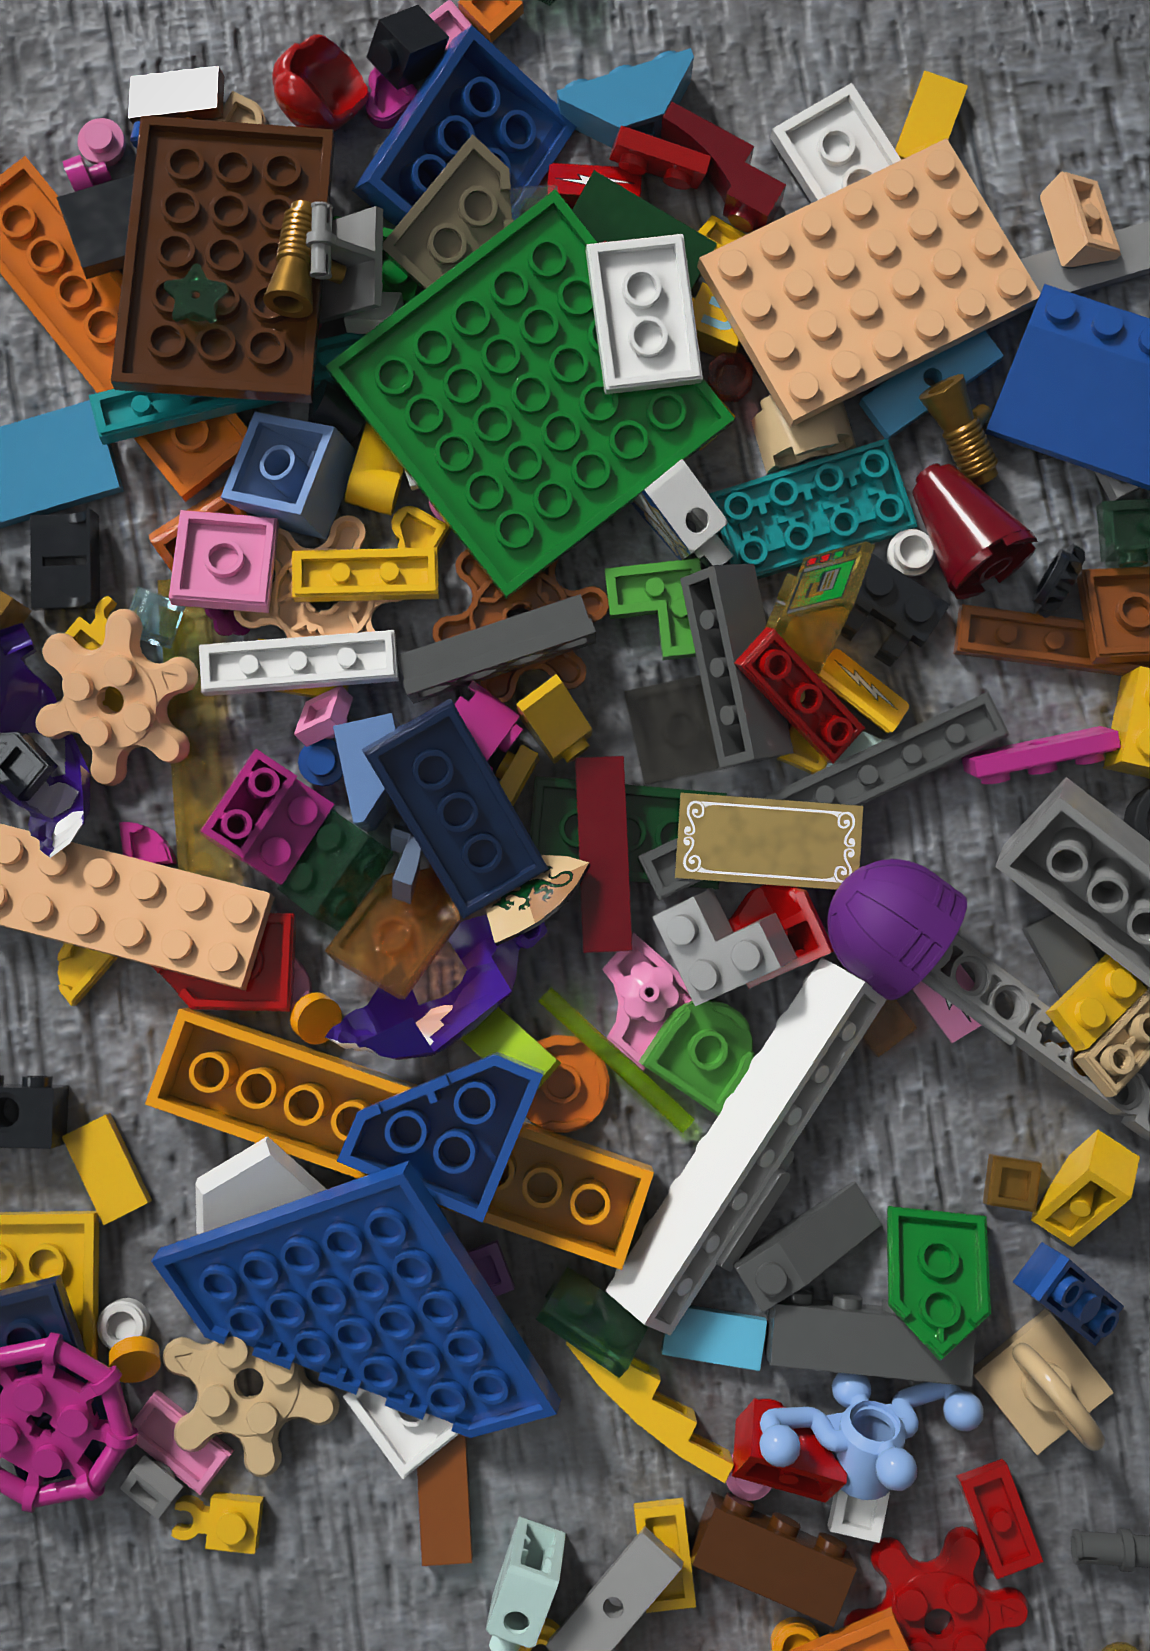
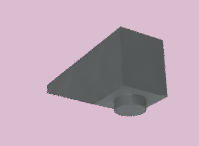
[733,1181,882,1313]

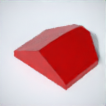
[728,884,834,989]

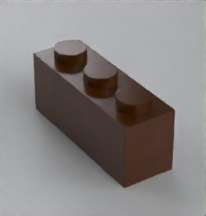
[689,1492,857,1627]

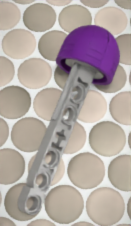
[827,859,1150,1141]

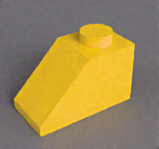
[516,674,592,764]
[1031,1129,1140,1247]

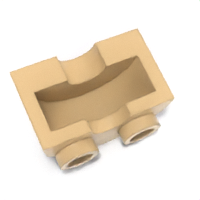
[751,395,856,474]

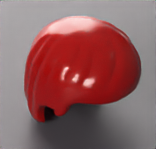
[272,34,369,132]

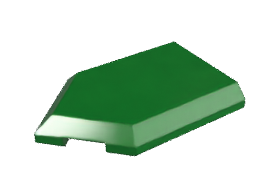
[887,1206,991,1361]

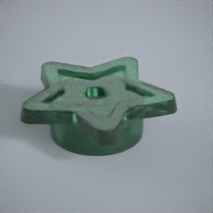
[164,264,229,323]

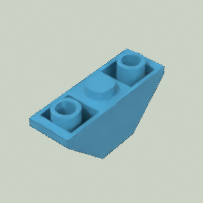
[557,48,694,148]

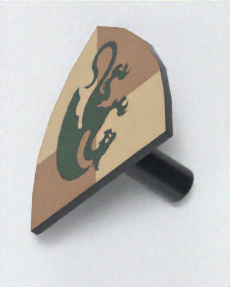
[485,855,591,946]

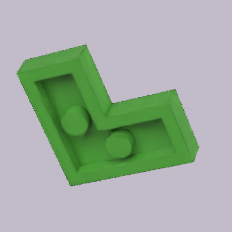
[604,558,701,661]

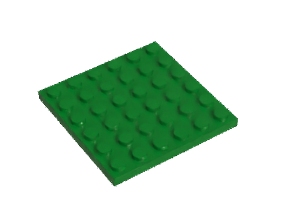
[325,189,735,600]

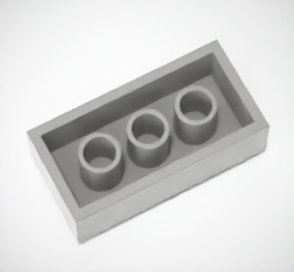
[995,777,1150,987]

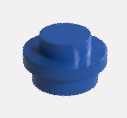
[298,738,343,786]

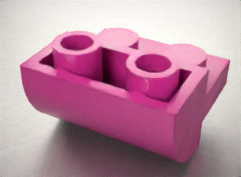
[200,749,334,885]

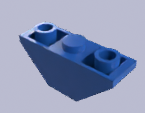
[1013,1242,1124,1346]

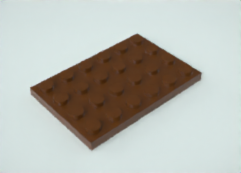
[111,115,335,404]

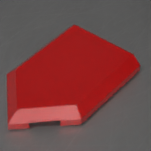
[152,913,296,1012]

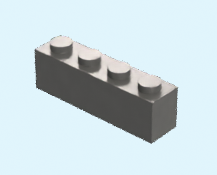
[680,564,794,768]
[765,1289,977,1386]

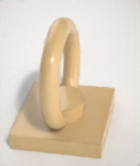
[973,1309,1114,1455]

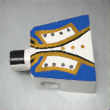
[631,459,733,568]

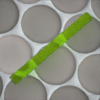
[538,987,694,1133]

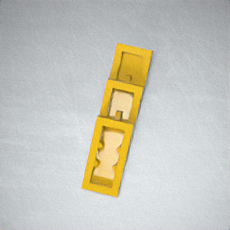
[566,1325,734,1483]

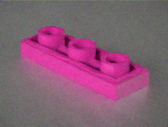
[962,726,1120,784]

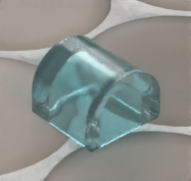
[129,586,185,649]

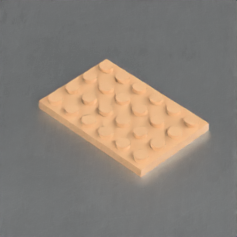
[697,138,1040,428]

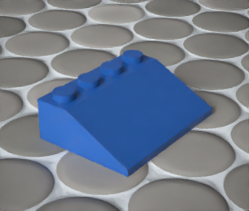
[352,25,577,226]
[985,284,1150,491]

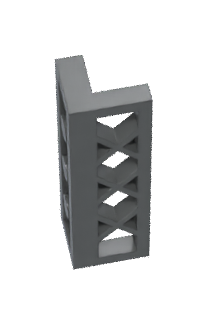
[396,594,596,704]

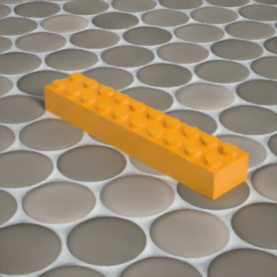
[145,1008,654,1270]

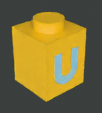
[692,282,741,364]

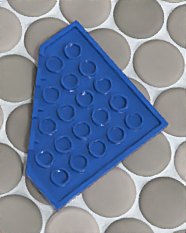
[151,1161,561,1438]

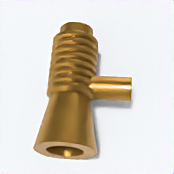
[263,200,346,318]
[919,374,998,486]

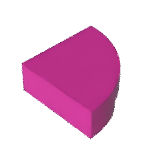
[119,822,177,866]

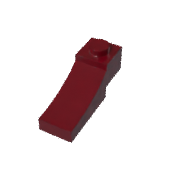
[661,102,786,233]

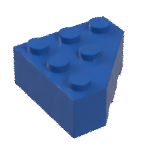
[337,1052,545,1223]

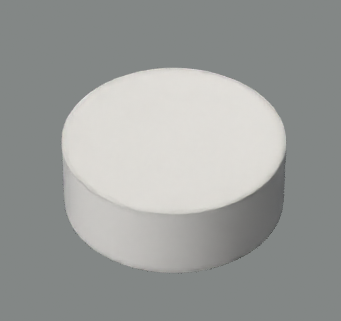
[97,1298,151,1349]

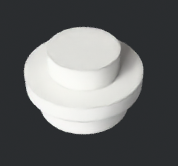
[887,529,936,577]

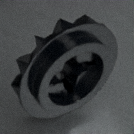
[1032,543,1085,618]

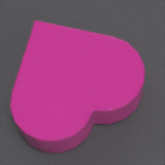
[366,67,418,129]

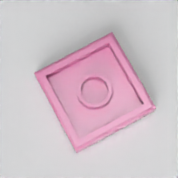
[169,510,279,613]

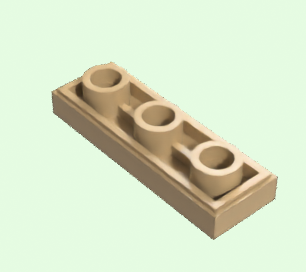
[1074,984,1150,1098]

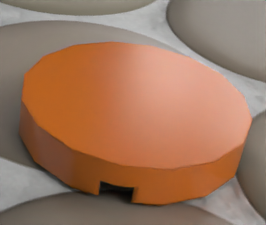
[526,1034,610,1133]

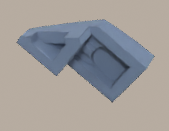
[391,818,422,904]

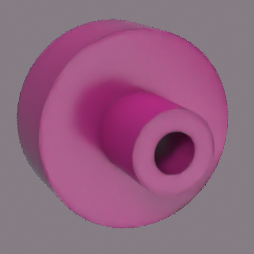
[62,154,113,192]

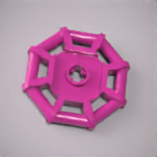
[0,1332,138,1513]

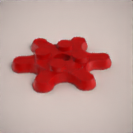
[843,1526,1029,1651]

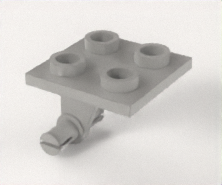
[306,202,383,324]

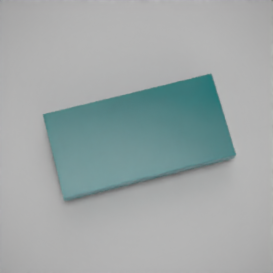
[709,439,918,580]

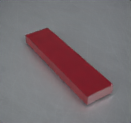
[575,756,632,953]

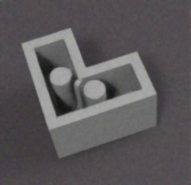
[652,888,797,1006]

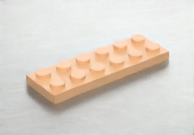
[0,824,275,991]

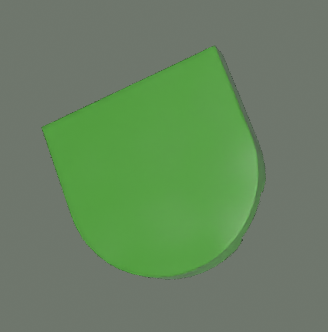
[638,999,754,1116]

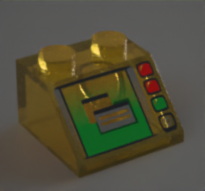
[764,541,875,674]

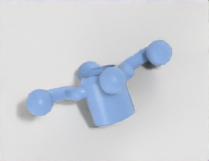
[759,1373,983,1500]

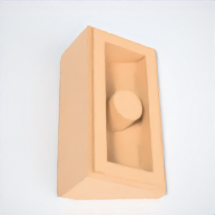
[1040,171,1121,267]

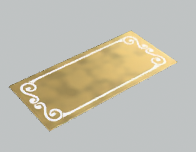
[675,793,863,890]

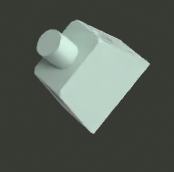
[486,1516,566,1651]

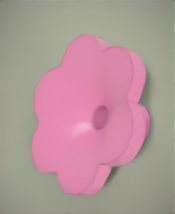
[618,962,679,1022]

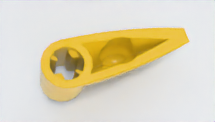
[345,422,403,516]

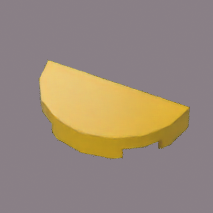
[57,943,118,1006]

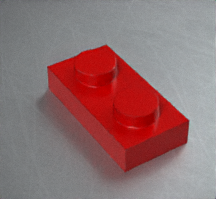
[609,125,711,190]
[956,1459,1044,1579]

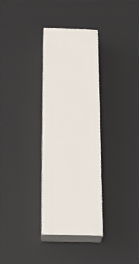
[199,630,399,696]

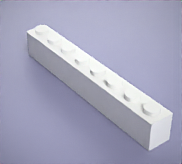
[605,957,887,1336]

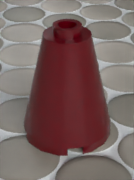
[912,463,1038,600]

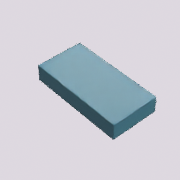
[661,1305,767,1371]

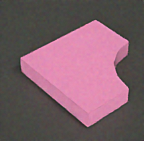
[602,933,692,1071]

